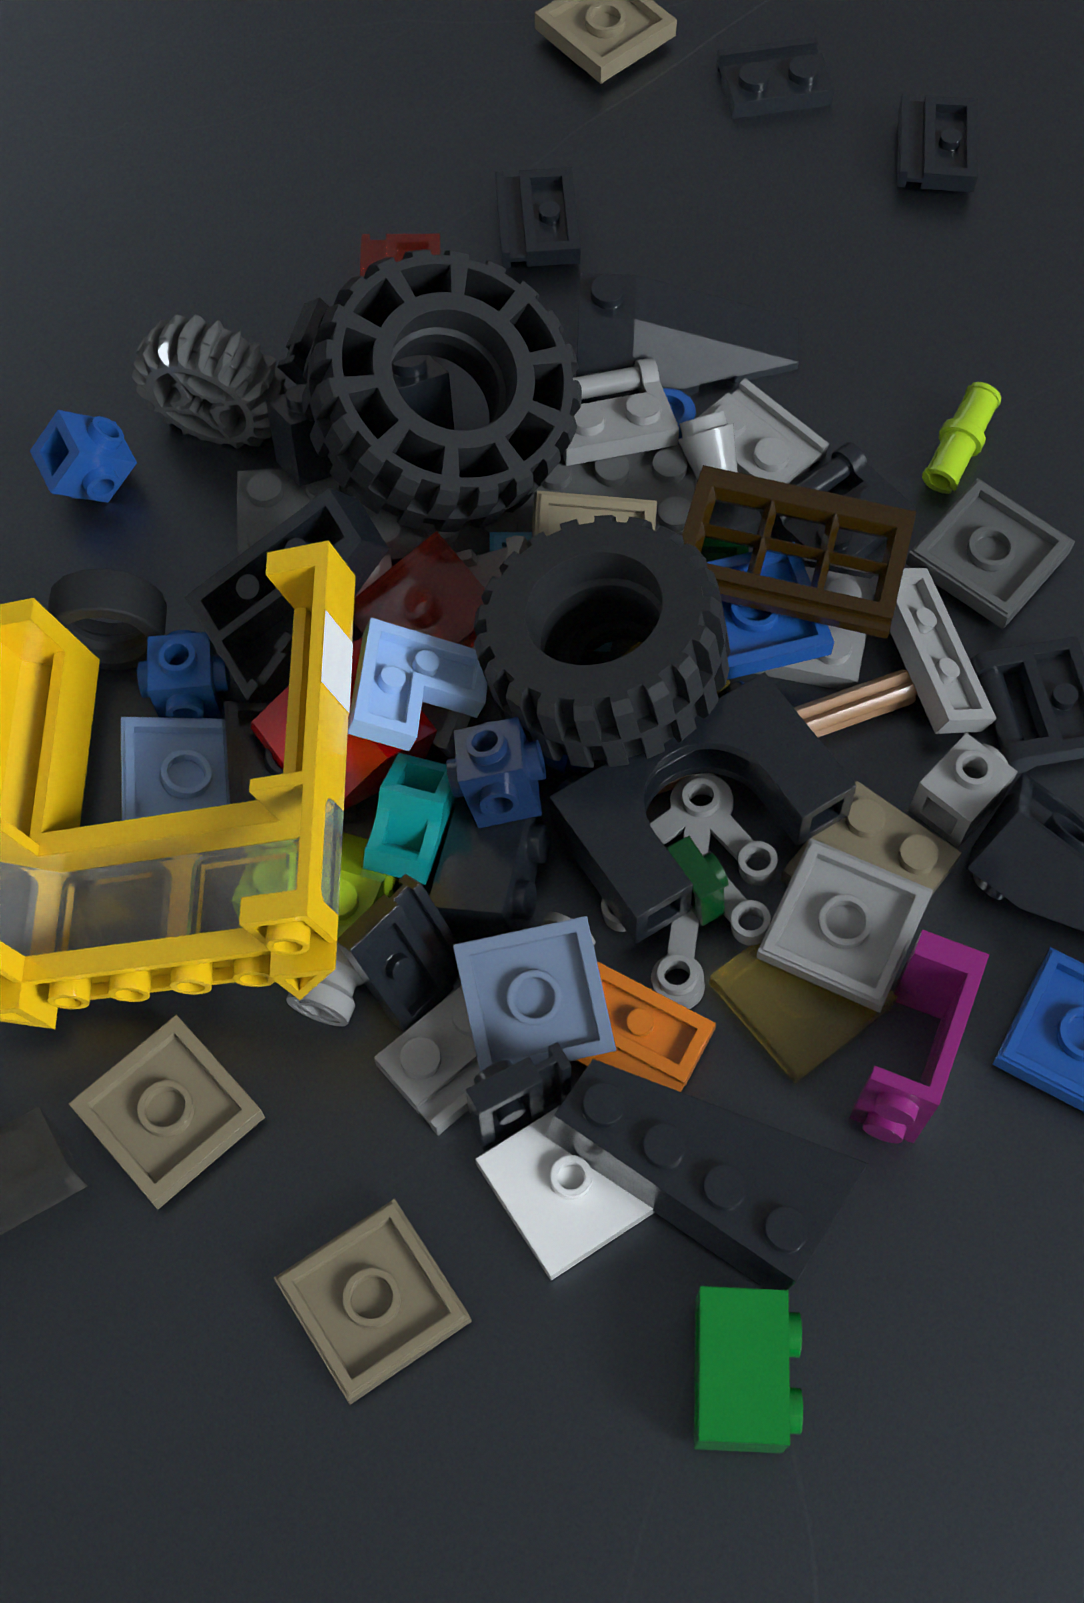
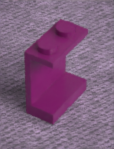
[849,929,990,1144]

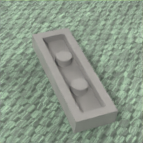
[868,568,997,734]

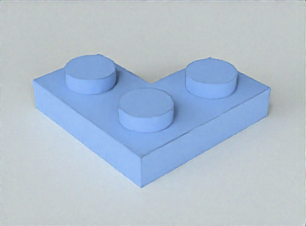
[348,617,488,751]

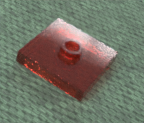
[353,531,485,648]

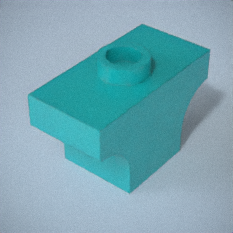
[363,753,457,885]

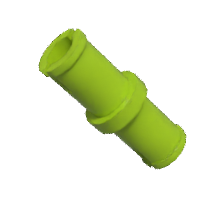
[922,382,1002,494]

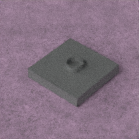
[906,478,1075,629]

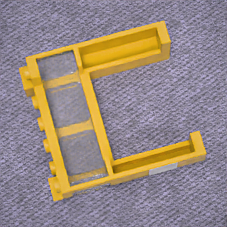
[0,540,355,1029]

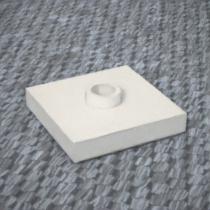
[476,1105,655,1281]

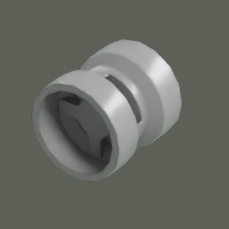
[286,945,364,1026]

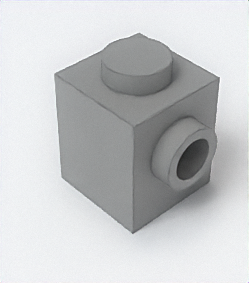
[908,733,1018,849]

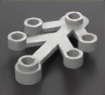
[601,773,777,1009]

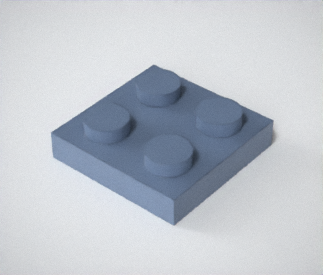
[453,916,617,1072]

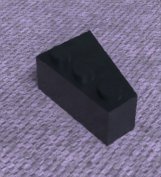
[185,488,389,702]

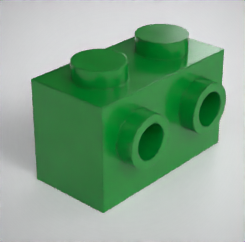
[694,1286,803,1453]

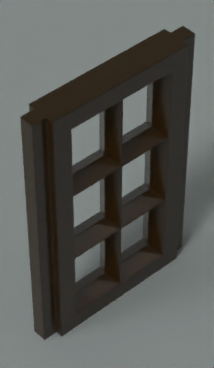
[682,465,916,639]

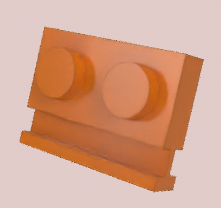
[573,961,716,1092]

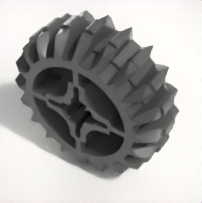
[131,314,288,449]

